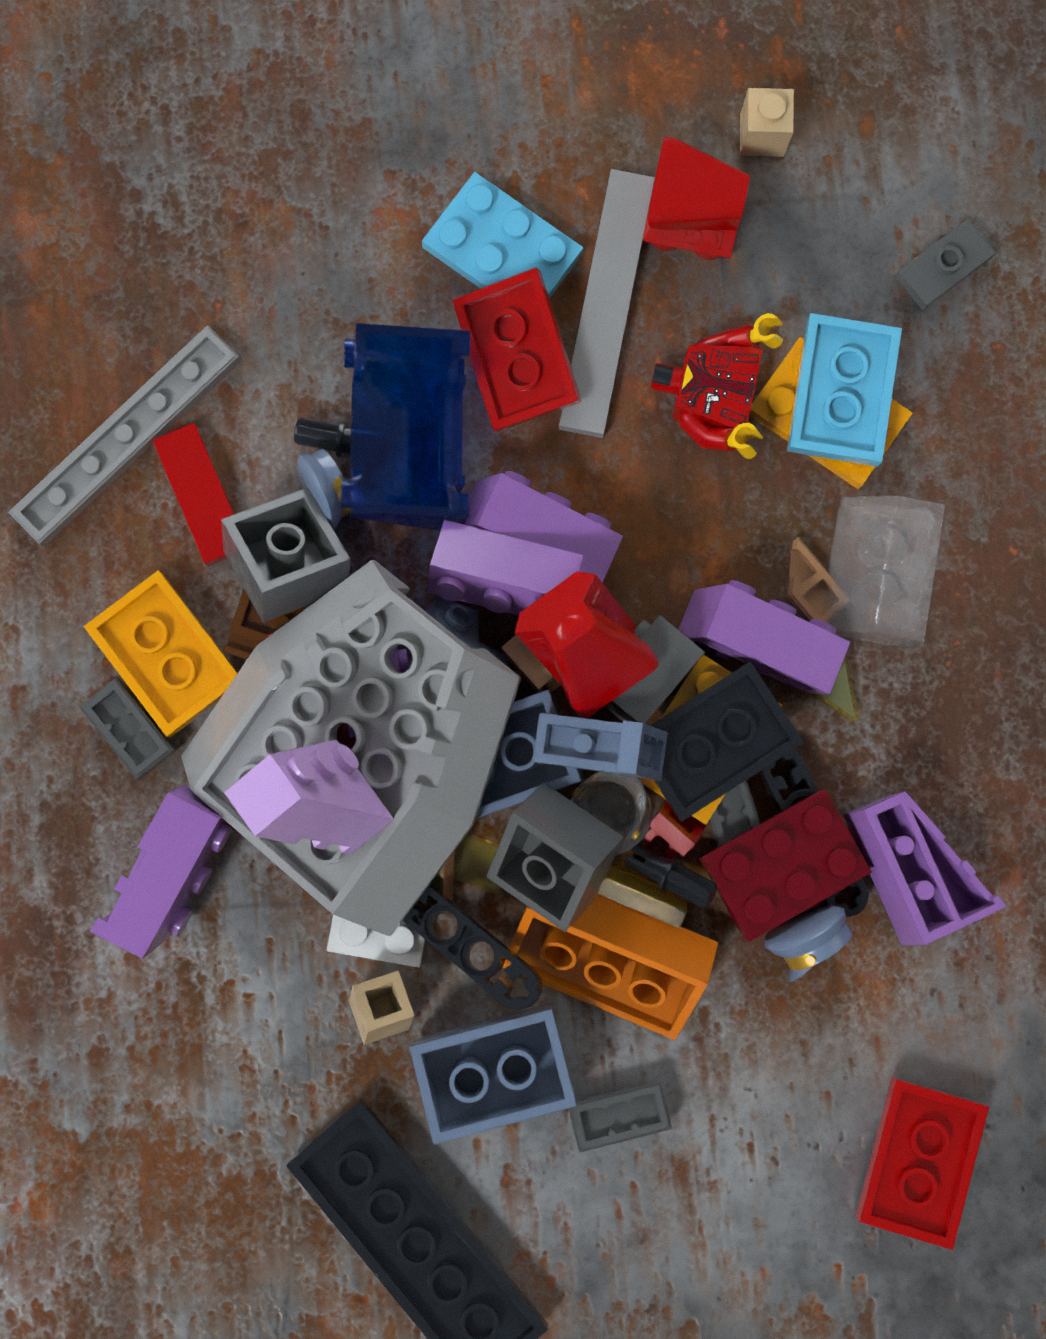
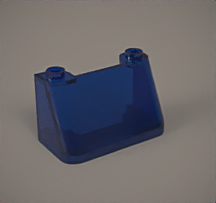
[340,323,470,531]

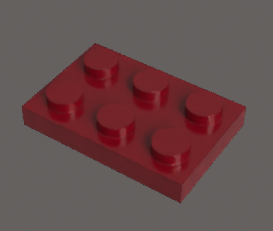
[699,788,872,942]

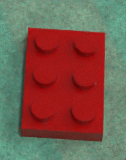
[452,267,582,432]
[855,1077,989,1250]

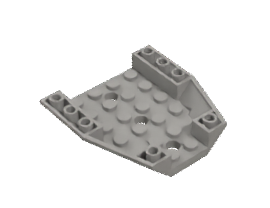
[181,560,521,936]

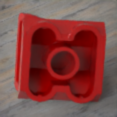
[642,136,750,260]
[515,571,659,718]

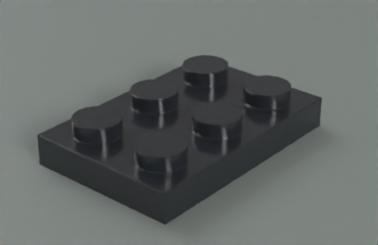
[650,661,804,822]

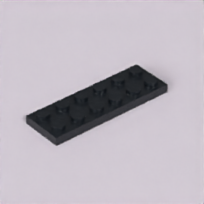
[286,1098,548,1339]

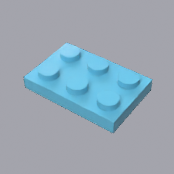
[422,172,583,299]
[787,313,902,467]

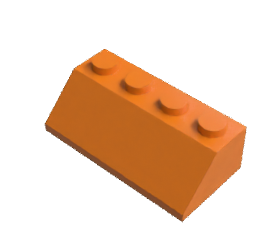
[502,892,718,1040]

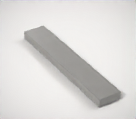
[559,169,655,438]
[8,325,242,547]

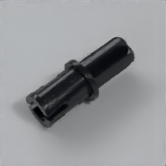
[294,418,387,461]
[624,840,717,908]

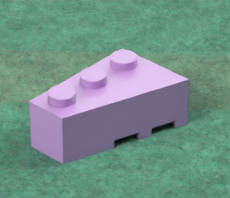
[224,740,394,855]

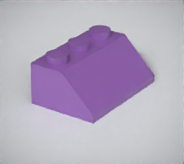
[427,520,584,616]

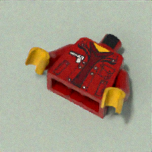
[650,313,783,459]

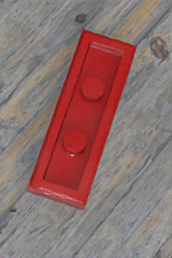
[152,423,235,567]

